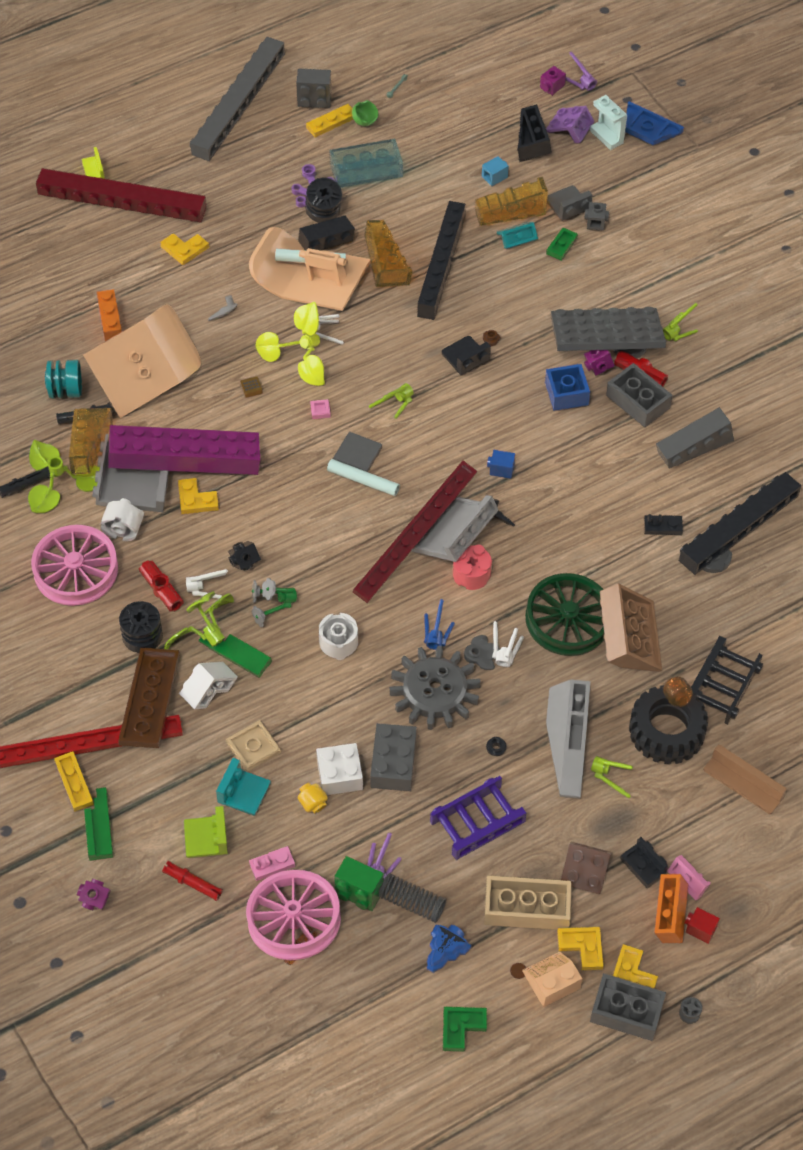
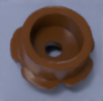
[483,330,500,346]

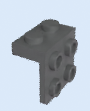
[546,185,592,221]

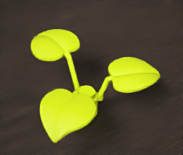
[255,302,325,386]

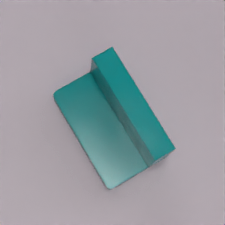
[496,222,538,248]

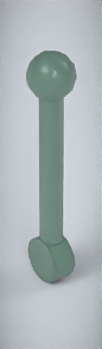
[386,74,408,98]

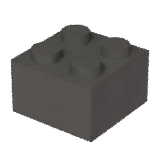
[296,68,332,108]

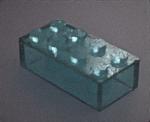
[329,139,403,188]

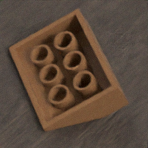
[600,583,662,672]

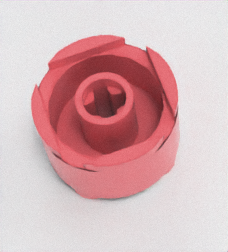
[453,545,492,590]

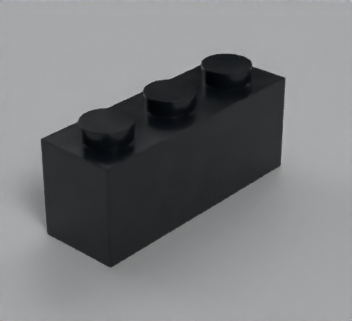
[298,215,355,251]

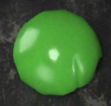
[352,100,379,127]

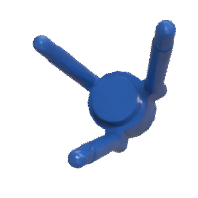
[424,599,455,650]

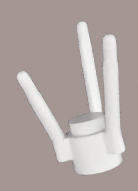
[316,314,344,344]
[186,569,228,599]
[492,621,524,667]

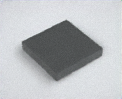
[333,431,382,472]

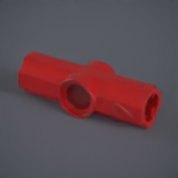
[614,351,668,387]
[139,560,184,612]

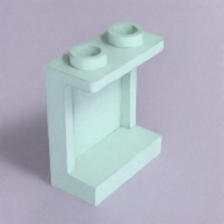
[590,95,627,150]

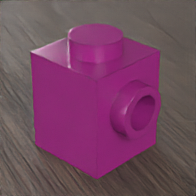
[540,66,566,95]

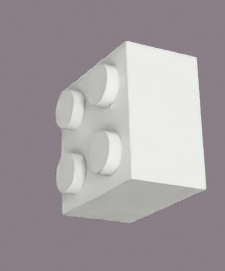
[316,743,363,795]

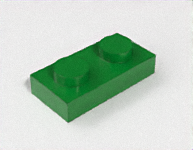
[546,227,578,261]

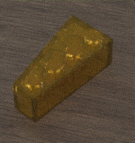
[475,176,548,226]

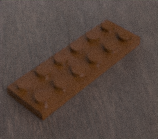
[118,648,180,748]

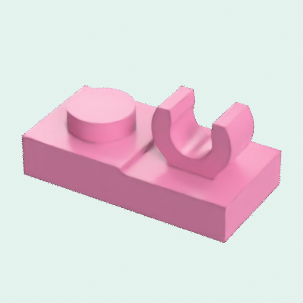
[249,846,295,881]
[667,855,710,900]

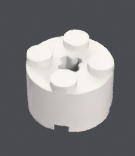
[101,498,144,541]
[319,613,358,660]

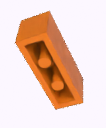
[97,289,122,342]
[655,874,689,943]

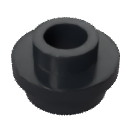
[486,737,506,756]

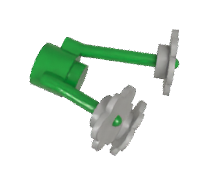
[252,578,297,627]

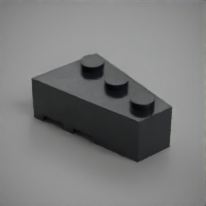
[517,104,552,162]

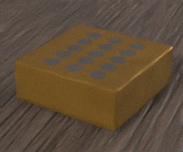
[240,376,263,398]

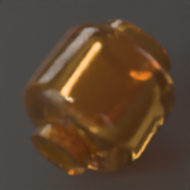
[663,677,693,707]

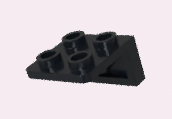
[442,336,491,375]

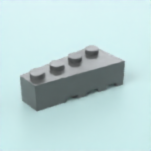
[656,407,734,469]

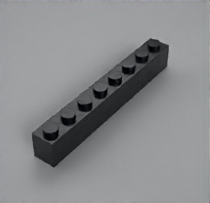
[417,201,466,320]
[678,472,802,575]

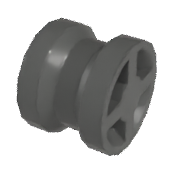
[679,997,702,1024]

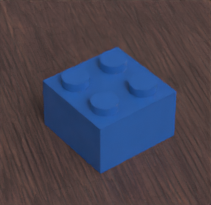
[545,364,590,411]

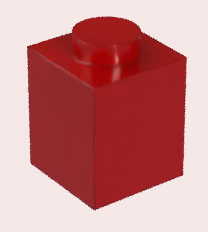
[685,907,720,944]

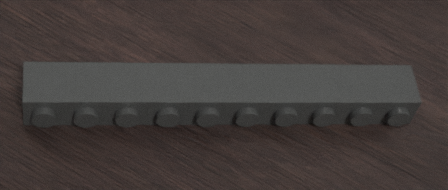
[190,37,285,161]

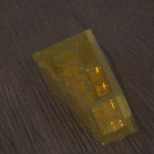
[364,220,413,287]
[69,408,113,474]

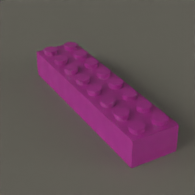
[108,425,260,475]

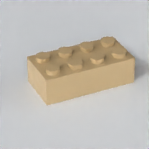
[484,876,571,930]

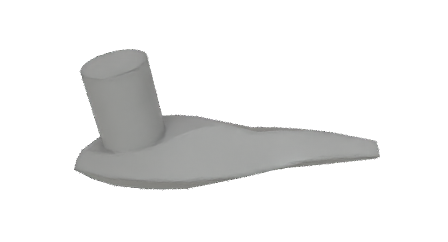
[208,295,238,321]

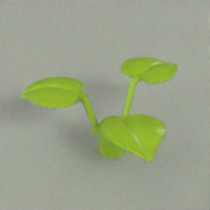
[28,440,100,514]
[164,591,234,649]

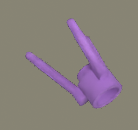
[566,52,597,91]
[367,833,401,879]

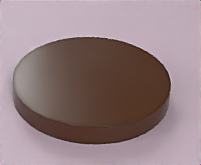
[510,963,526,979]

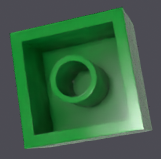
[334,856,384,911]

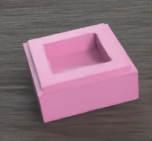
[310,399,331,419]

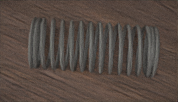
[379,873,446,923]

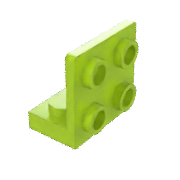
[184,806,228,858]

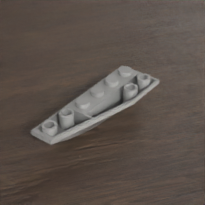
[546,680,590,799]

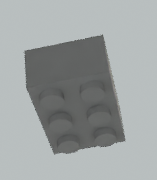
[606,363,673,427]
[370,723,417,791]
[590,973,666,1041]

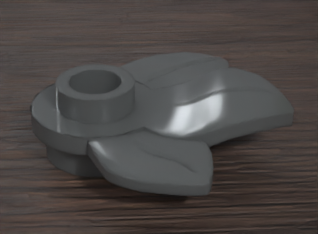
[464,635,500,670]

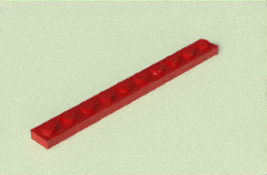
[0,715,183,768]

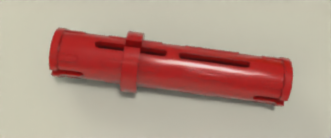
[162,861,223,901]

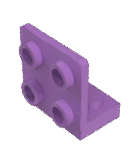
[546,106,594,143]

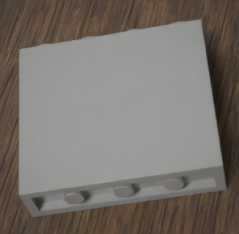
[92,434,169,512]
[411,495,498,562]

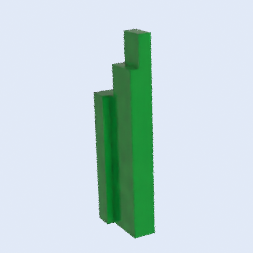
[198,633,272,678]
[84,787,113,861]

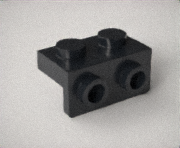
[620,837,668,889]

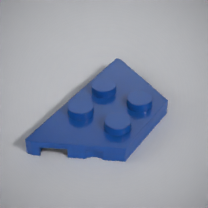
[625,101,684,145]

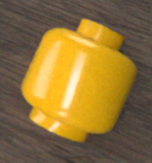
[297,783,328,814]

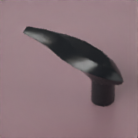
[493,498,515,527]

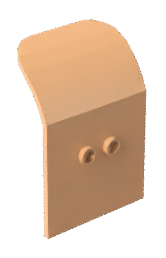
[249,227,371,311]
[83,304,201,418]

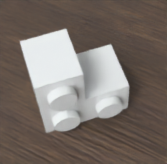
[179,662,238,709]

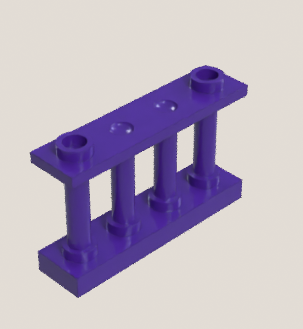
[430,775,526,860]

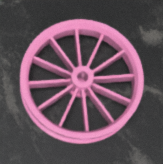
[31,525,118,606]
[246,870,341,960]

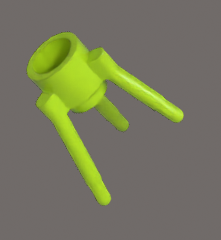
[663,303,698,342]
[369,383,414,419]
[591,756,633,798]

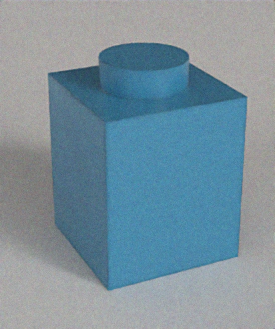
[482,156,509,186]

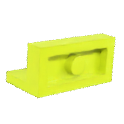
[82,147,105,179]

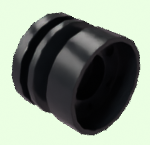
[305,177,342,223]
[119,601,163,653]

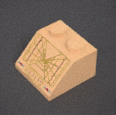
[523,952,583,1007]

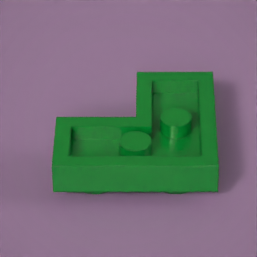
[443,1007,487,1052]

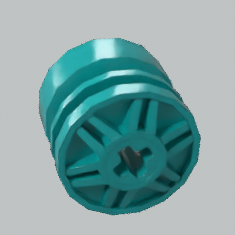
[45,359,82,399]

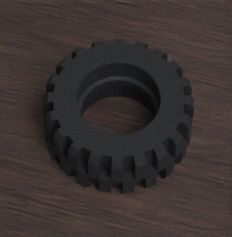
[629,685,708,764]

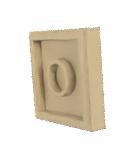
[226,720,281,772]

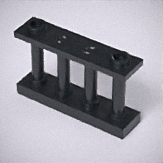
[689,636,763,725]

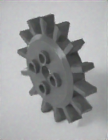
[389,646,481,730]

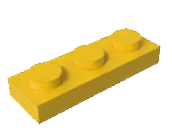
[306,104,354,138]
[54,751,94,812]

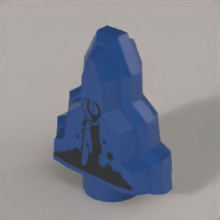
[427,925,472,973]

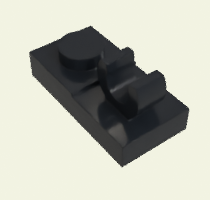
[644,514,683,536]

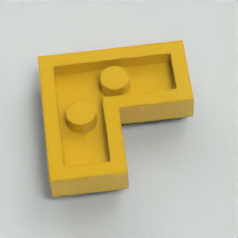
[160,233,209,265]
[178,478,219,514]
[557,927,603,971]
[613,944,658,988]

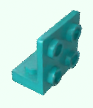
[216,758,271,816]

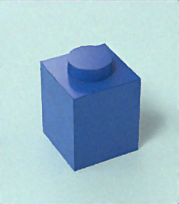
[487,450,515,479]

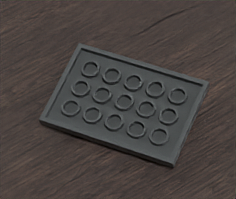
[551,307,666,351]

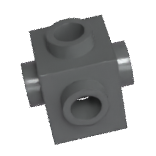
[584,202,609,231]

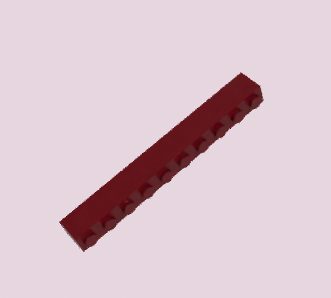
[36,168,207,222]

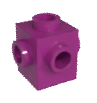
[584,350,614,376]
[77,878,111,911]

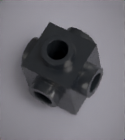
[228,541,261,571]

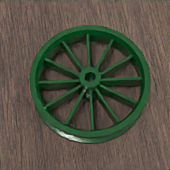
[525,573,605,656]

